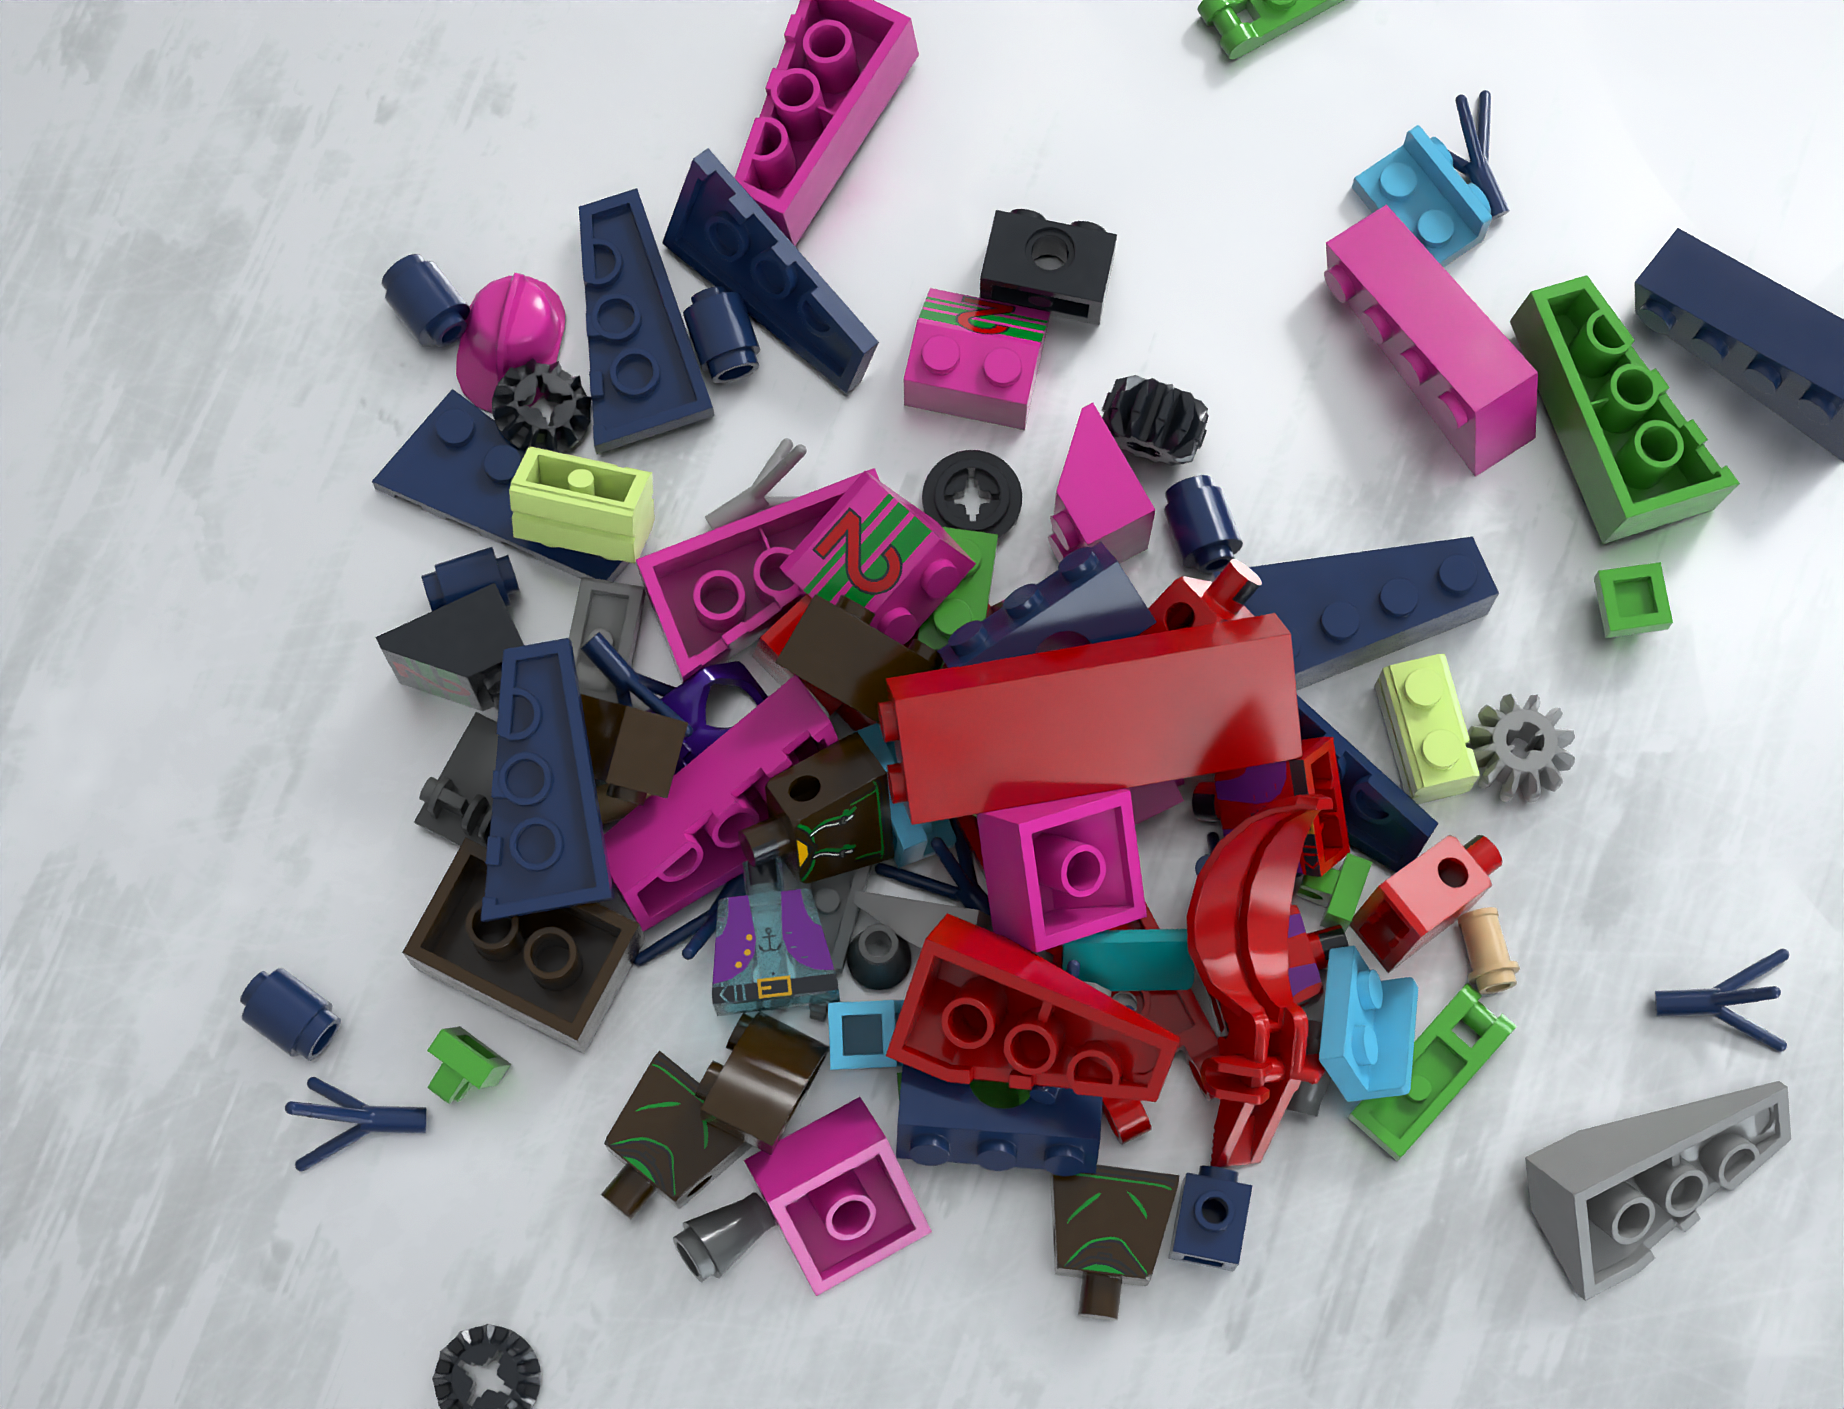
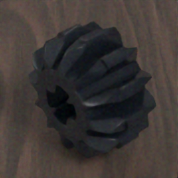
[1101,375,1209,466]

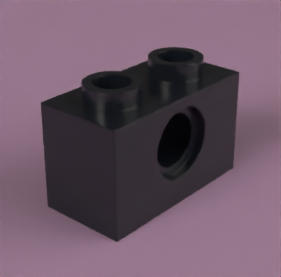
[979,209,1117,325]

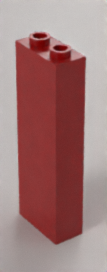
[878,613,1303,825]

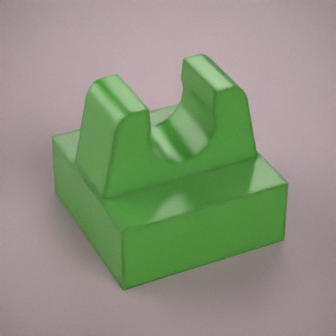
[1594,562,1673,638]
[1297,853,1372,932]
[427,1026,512,1104]

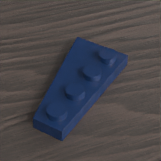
[662,148,879,394]
[579,188,715,454]
[372,389,646,582]
[481,638,615,922]
[1297,695,1439,873]

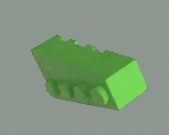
[1510,275,1740,544]

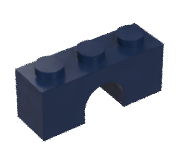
[938,541,1157,668]
[896,1064,1102,1176]

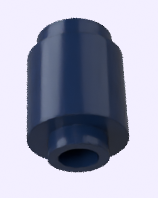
[382,254,470,347]
[683,286,760,383]
[1164,475,1243,574]
[421,547,520,611]
[240,968,341,1061]

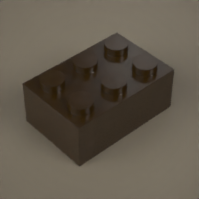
[402,837,646,1054]

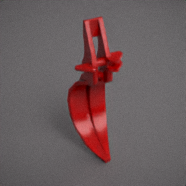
[1186,794,1333,1168]

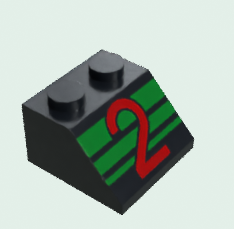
[376,583,524,711]

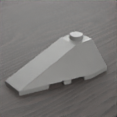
[1525,1081,1791,1301]

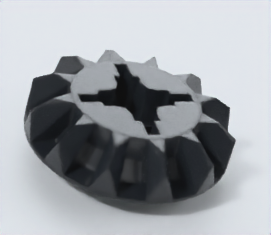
[492,358,592,453]
[922,450,1022,543]
[432,1324,541,1409]

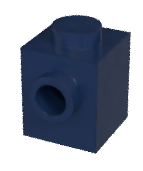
[1168,1165,1253,1271]

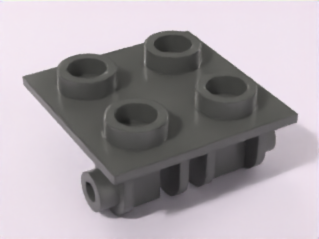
[414,712,498,848]

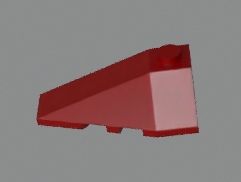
[886,913,1181,1102]

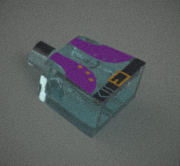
[712,858,840,1016]

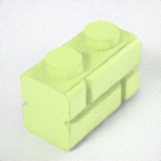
[509,447,655,564]
[1374,654,1480,804]

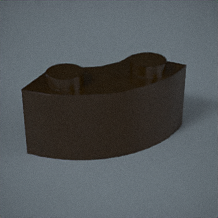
[775,594,945,724]
[580,694,688,805]
[695,1011,830,1155]

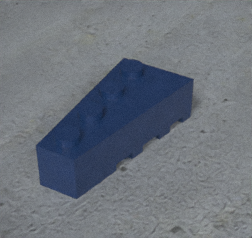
[1634,228,1844,462]
[1210,536,1499,691]

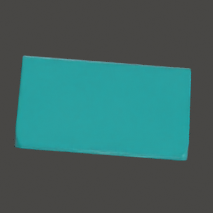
[1061,929,1195,991]

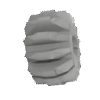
[1467,693,1575,803]

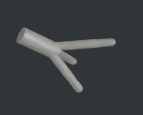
[705,438,807,530]

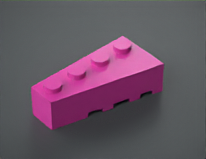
[734,0,919,246]
[1324,204,1538,477]
[636,468,880,683]
[604,675,839,932]

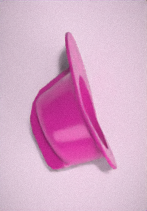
[456,273,565,414]

